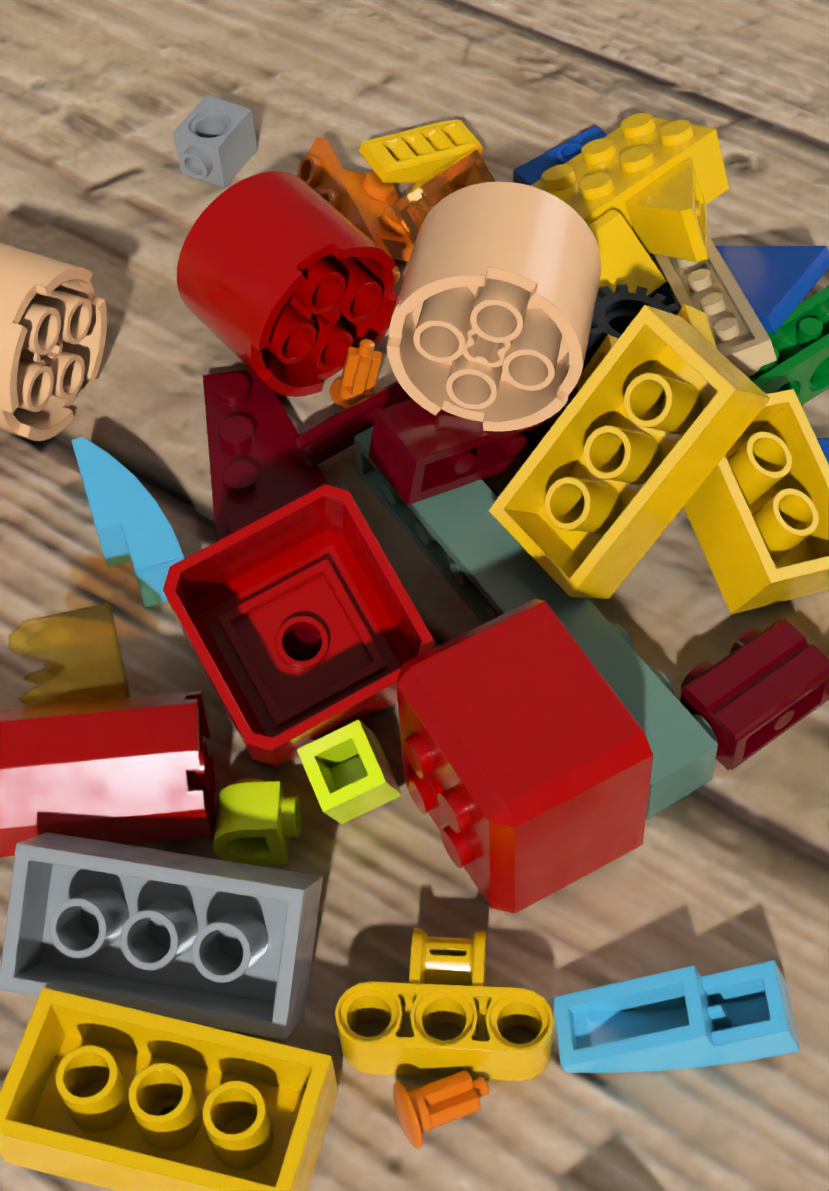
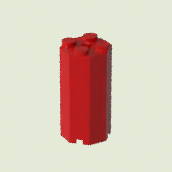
[0,690,216,857]

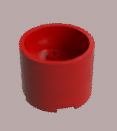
[177,171,398,397]

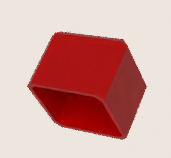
[163,484,434,769]
[396,599,653,914]

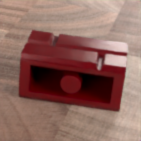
[680,618,829,770]

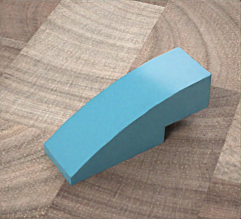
[71,437,185,608]
[552,960,801,1073]

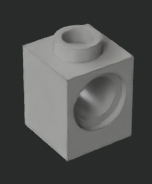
[173,94,257,188]

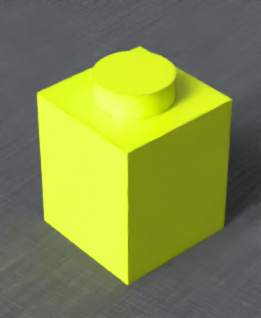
[296,719,402,824]

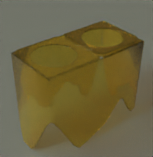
[9,602,131,707]

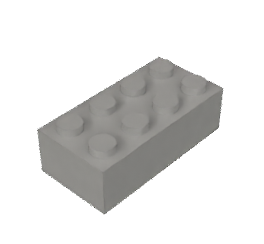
[0,832,323,1040]

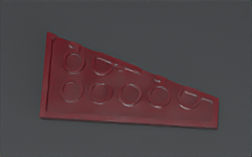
[203,369,329,661]

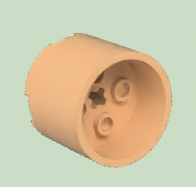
[386,181,601,432]
[0,243,107,441]

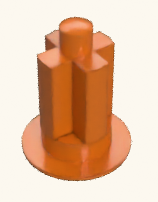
[329,339,383,409]
[393,1070,489,1149]

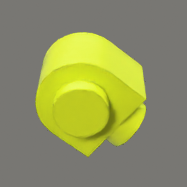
[213,778,301,865]

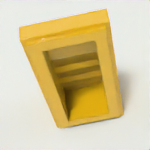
[358,120,483,183]

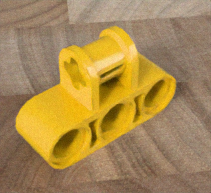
[335,928,554,1081]

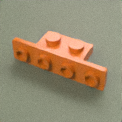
[297,137,419,289]

